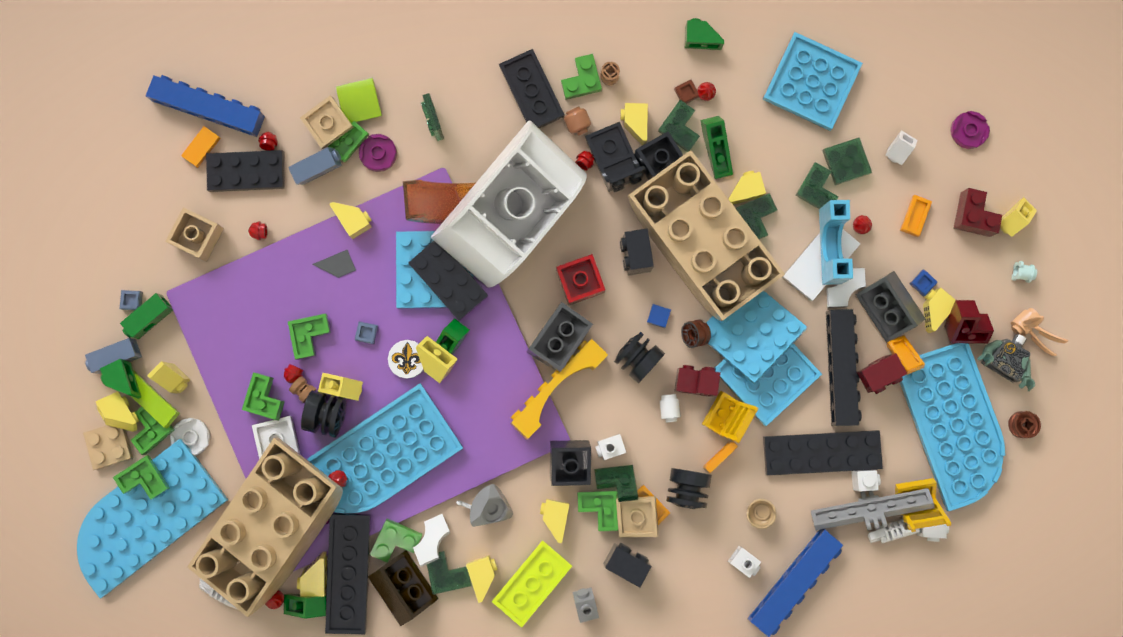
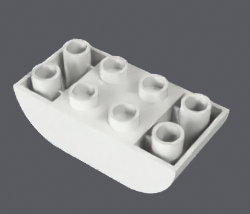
[430,121,587,288]

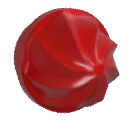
[697,82,716,101]
[258,132,278,151]
[575,151,594,171]
[853,215,872,234]
[248,221,267,240]
[284,364,304,383]
[328,470,347,487]
[265,590,284,609]

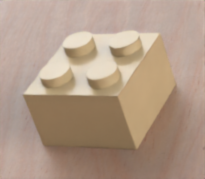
[165,207,224,262]

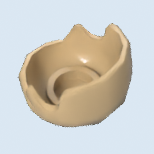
[746,499,776,529]

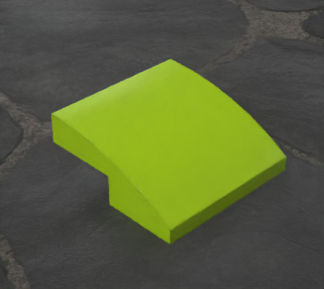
[336,78,382,123]

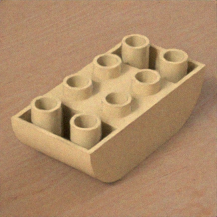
[628,150,785,321]
[187,437,343,617]

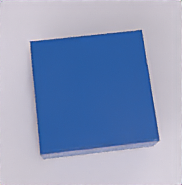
[909,269,938,296]
[647,304,671,328]

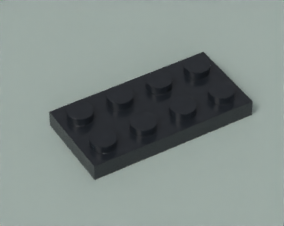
[499,49,565,128]
[206,150,284,192]
[408,241,488,321]

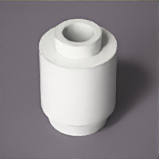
[660,394,681,423]

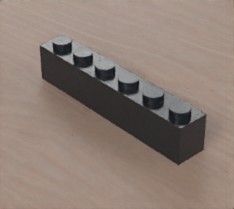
[826,309,862,426]

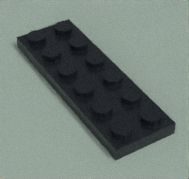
[763,430,883,475]
[325,514,371,635]

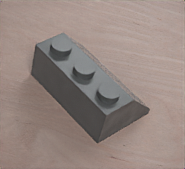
[855,271,926,342]
[526,302,593,372]

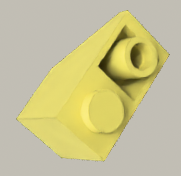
[95,391,139,432]

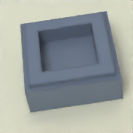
[119,290,143,311]
[355,322,378,344]

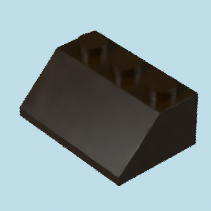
[368,550,439,626]

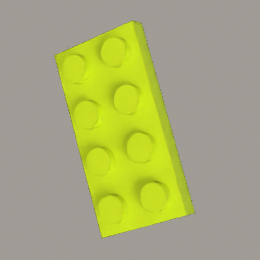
[492,540,572,628]

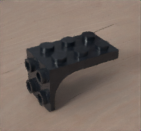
[585,121,646,192]

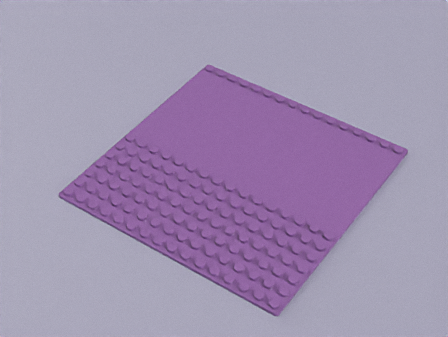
[167,168,570,571]

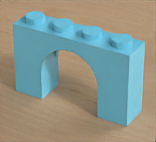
[819,200,853,285]

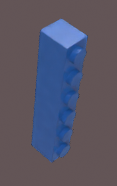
[146,75,265,137]
[747,529,843,637]

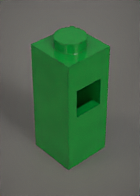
[120,293,173,339]

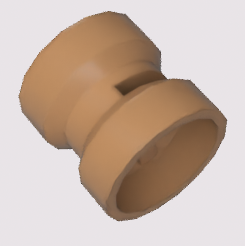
[601,62,620,86]
[289,376,317,403]

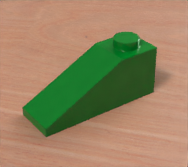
[700,116,733,179]

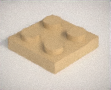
[300,95,354,149]
[83,425,133,470]
[616,496,659,537]

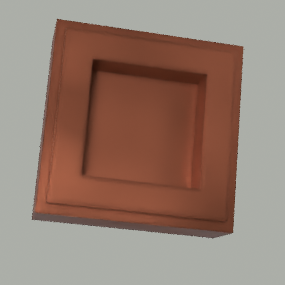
[674,80,699,105]

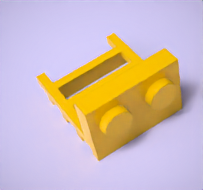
[702,391,759,443]
[895,478,951,532]

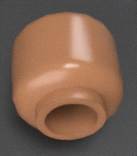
[564,106,591,136]

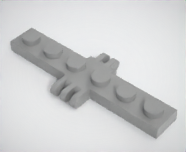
[811,488,934,531]

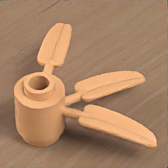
[1011,308,1068,356]

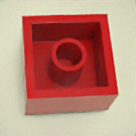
[556,254,605,305]

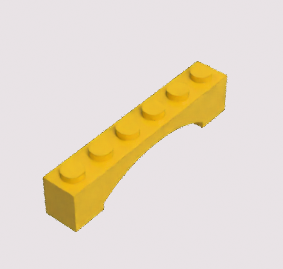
[510,339,608,440]

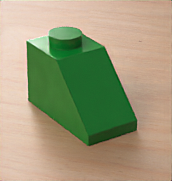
[684,18,724,50]
[436,318,470,355]
[100,359,141,399]
[284,594,326,619]

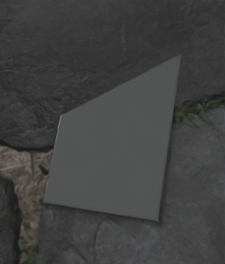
[312,250,356,278]

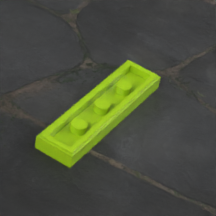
[131,370,180,428]

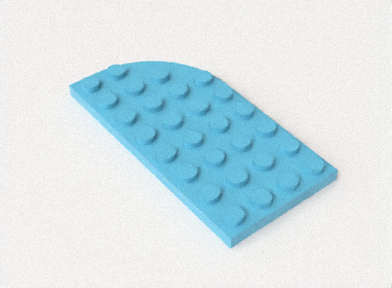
[900,343,1005,511]
[307,383,463,514]
[77,439,228,599]

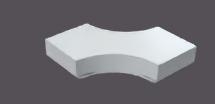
[826,268,866,308]
[413,514,450,567]

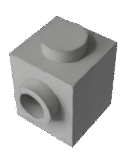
[573,587,599,623]

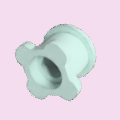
[1011,261,1037,283]

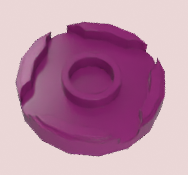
[950,111,990,149]
[359,134,397,172]

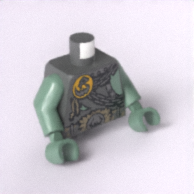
[977,334,1035,391]

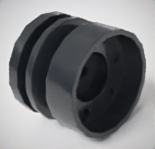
[614,332,665,383]
[301,390,346,438]
[666,468,712,509]

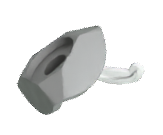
[456,484,513,527]

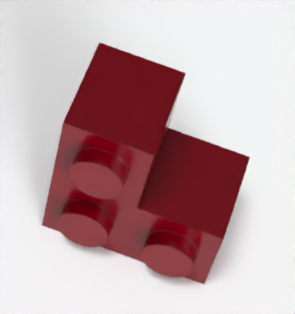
[953,188,1002,237]
[944,300,994,344]
[857,353,907,394]
[674,365,721,397]

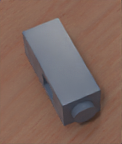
[288,147,342,185]
[85,338,142,374]

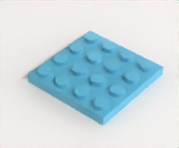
[762,32,863,131]
[396,231,474,309]
[706,291,807,385]
[715,343,822,426]

